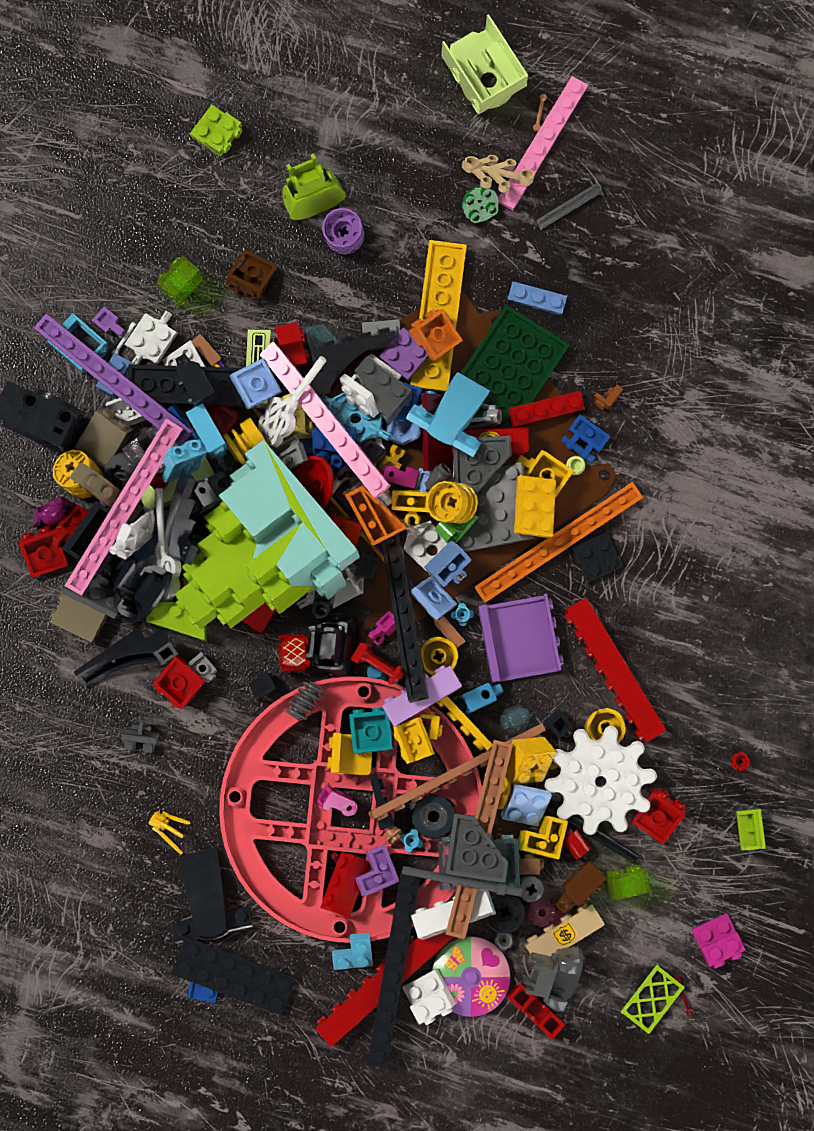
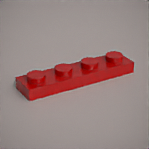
[508,391,585,427]

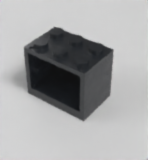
[62,501,130,579]

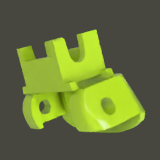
[282,154,346,220]

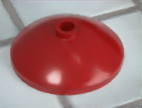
[294,456,334,509]

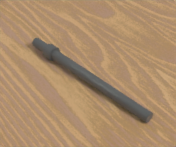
[402,866,522,897]

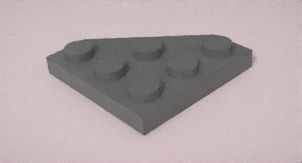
[453,436,512,494]
[445,814,508,883]

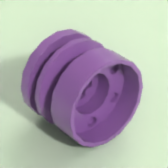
[322,208,364,255]

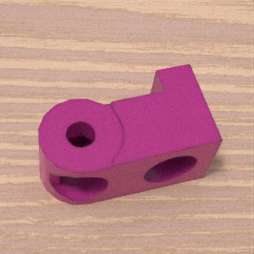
[379,464,419,489]
[317,785,357,816]

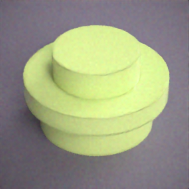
[566,456,585,475]

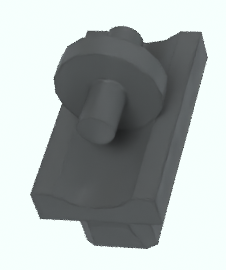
[121,719,160,753]

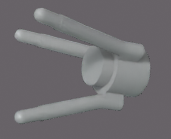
[468,403,502,428]

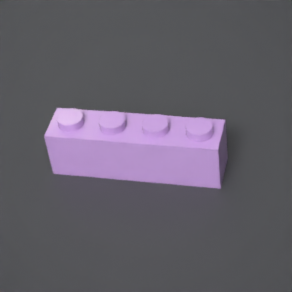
[382,665,462,727]

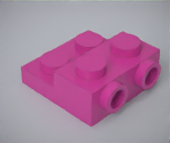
[691,913,745,968]

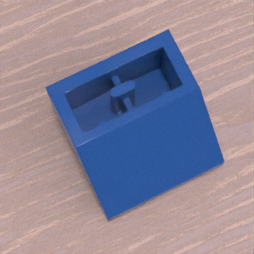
[312,425,357,470]

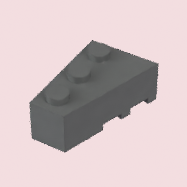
[355,356,412,426]

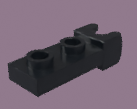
[337,438,385,489]
[369,775,394,830]

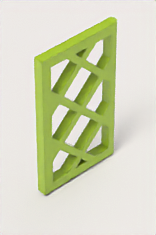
[621,964,685,1034]

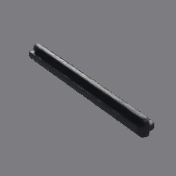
[546,800,639,863]

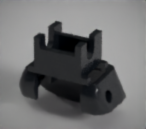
[191,471,231,529]
[110,555,172,622]
[306,617,359,678]

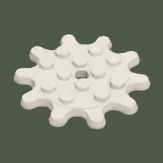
[545,726,657,835]

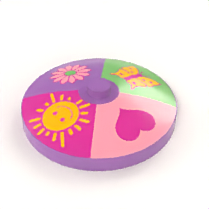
[432,936,510,1017]

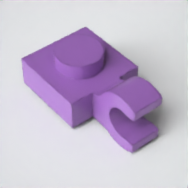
[92,307,126,339]

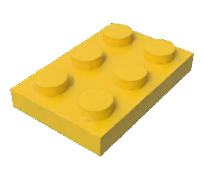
[514,475,556,538]

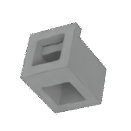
[188,652,218,683]

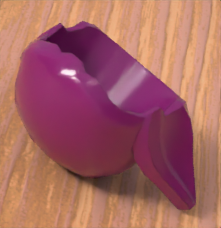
[33,496,77,527]

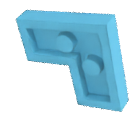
[332,933,373,970]

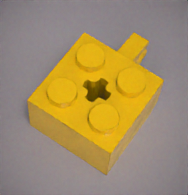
[516,450,574,498]
[505,737,556,786]

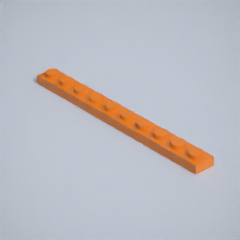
[474,482,643,603]

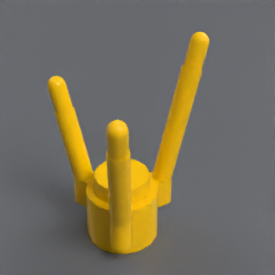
[149,811,191,855]

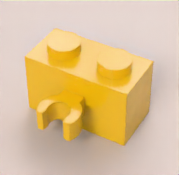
[392,489,429,524]

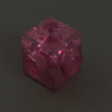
[527,896,556,927]

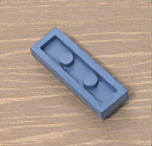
[507,282,567,316]

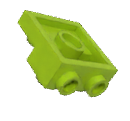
[190,104,242,157]

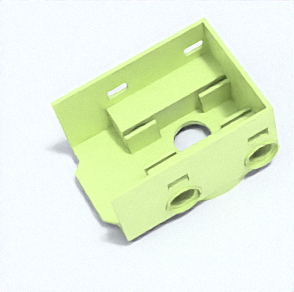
[441,14,528,114]

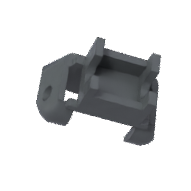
[523,946,583,1012]

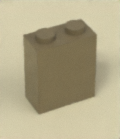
[75,407,134,468]
[50,592,108,644]

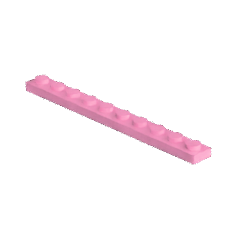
[260,342,391,499]
[65,419,183,596]

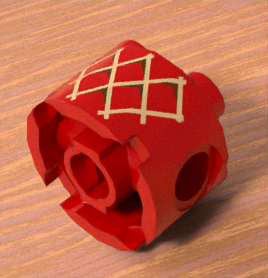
[278,633,310,673]

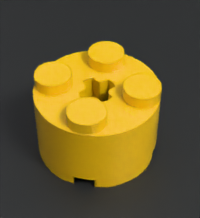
[421,637,458,676]
[585,708,626,743]

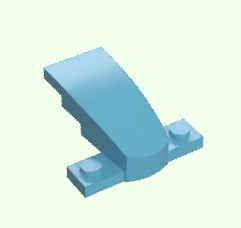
[406,372,490,457]

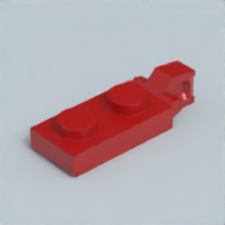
[51,505,88,548]

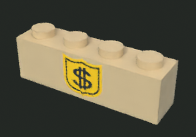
[524,903,605,962]

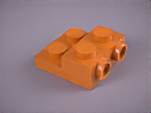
[409,308,463,361]

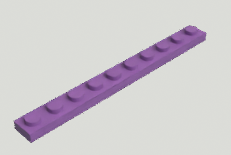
[34,314,193,446]

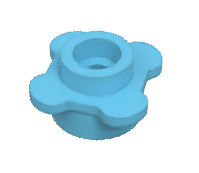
[451,603,474,626]
[400,829,423,852]

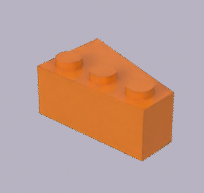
[345,485,408,546]

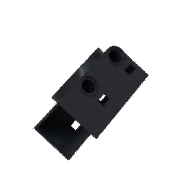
[0,381,84,454]

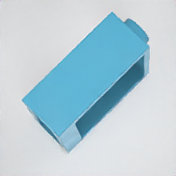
[47,313,109,374]
[186,403,229,459]

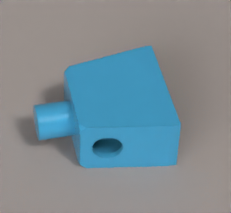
[456,683,503,716]

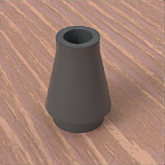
[424,463,452,490]

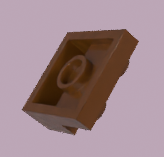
[226,249,278,301]

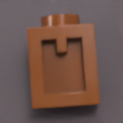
[593,385,623,410]

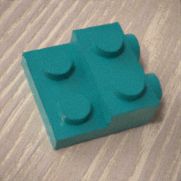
[349,707,393,754]

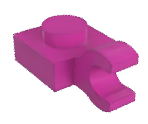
[368,611,396,646]

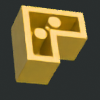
[516,816,568,860]

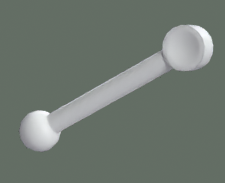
[112,322,136,355]

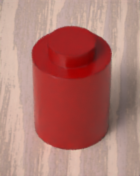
[563,828,591,860]

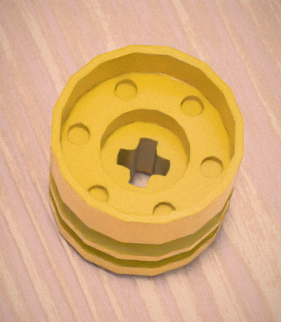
[223,417,271,465]
[53,449,103,499]
[426,481,478,524]

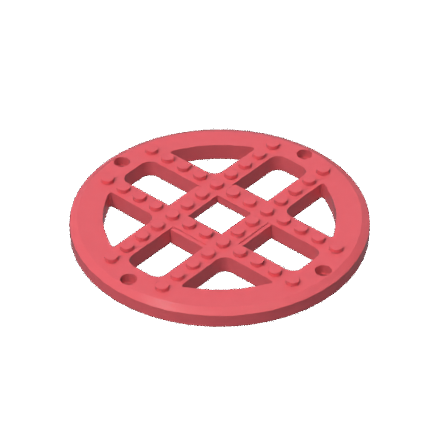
[219,677,482,943]

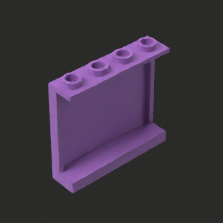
[478,594,564,683]

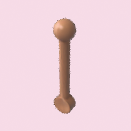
[533,94,547,132]

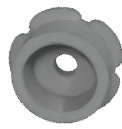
[494,932,514,950]

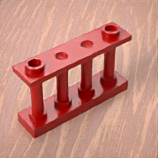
[351,642,404,685]

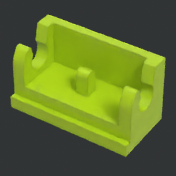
[736,809,766,850]

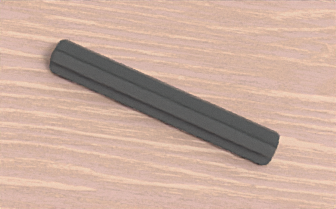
[536,183,602,229]

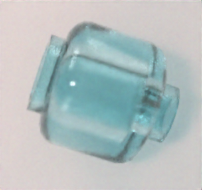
[500,705,531,732]

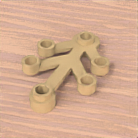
[462,155,535,193]

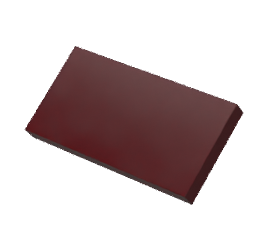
[422,394,453,471]

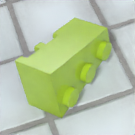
[146,602,207,642]

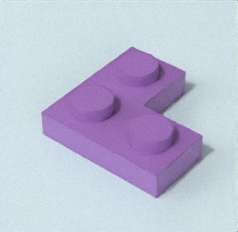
[355,844,399,896]

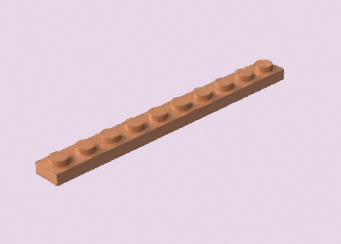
[368,724,545,821]
[445,740,513,940]

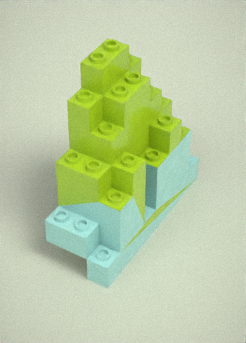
[174,440,360,629]

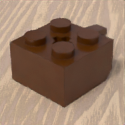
[555,860,607,913]

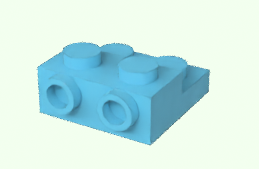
[162,439,208,483]

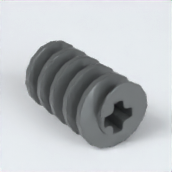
[284,680,326,723]
[515,875,544,902]

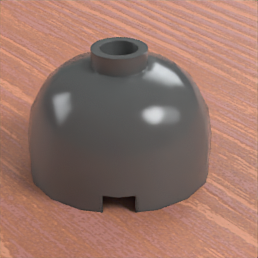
[104,452,140,485]

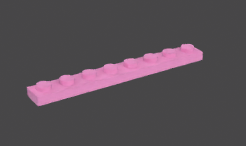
[498,76,588,211]

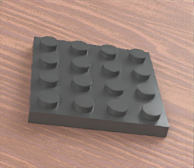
[452,462,535,552]

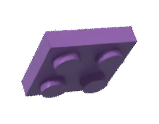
[379,328,429,381]

